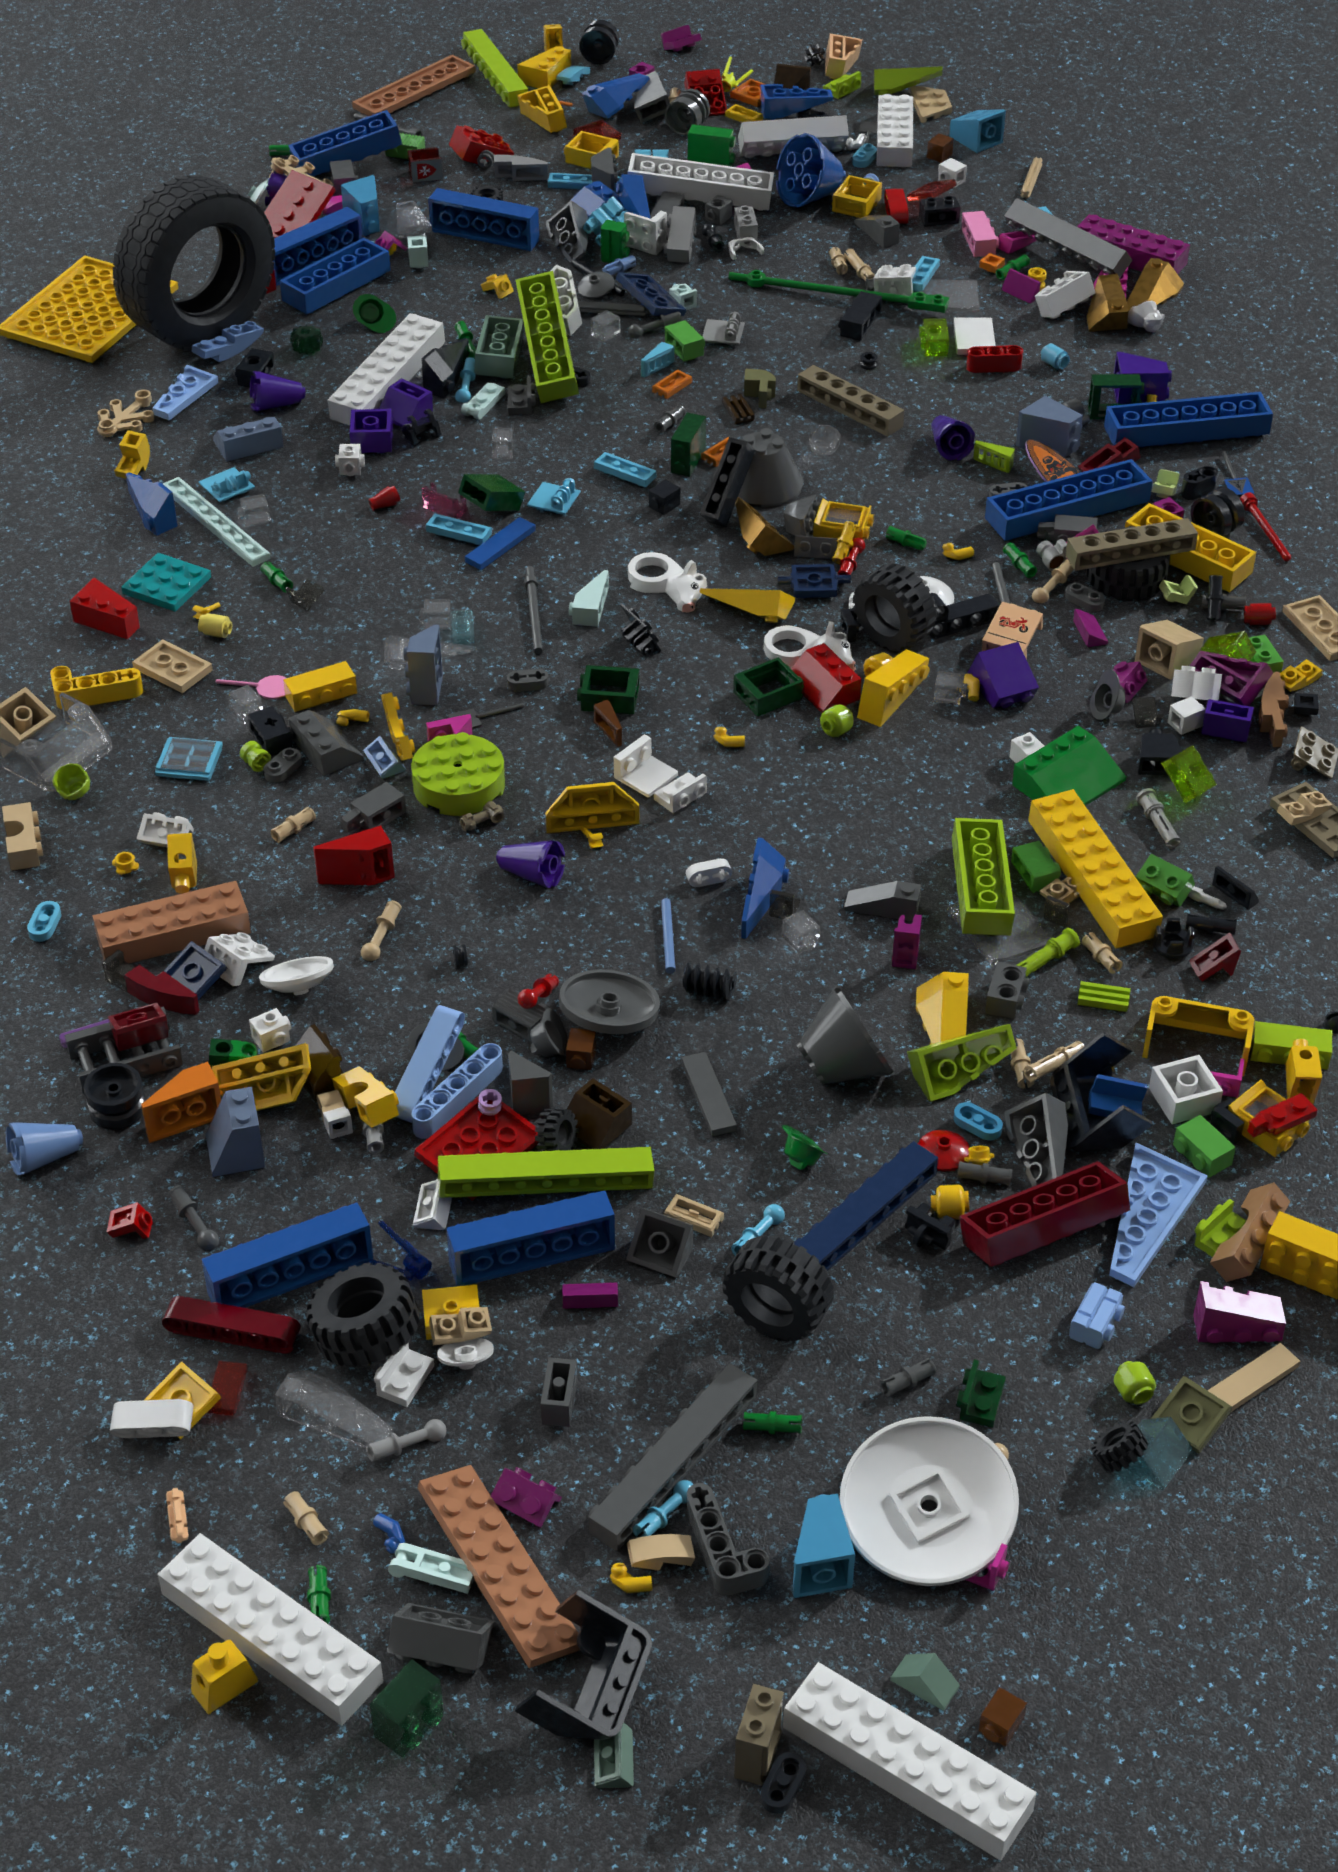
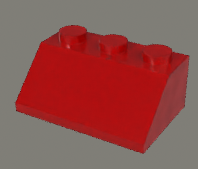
[791,643,861,713]

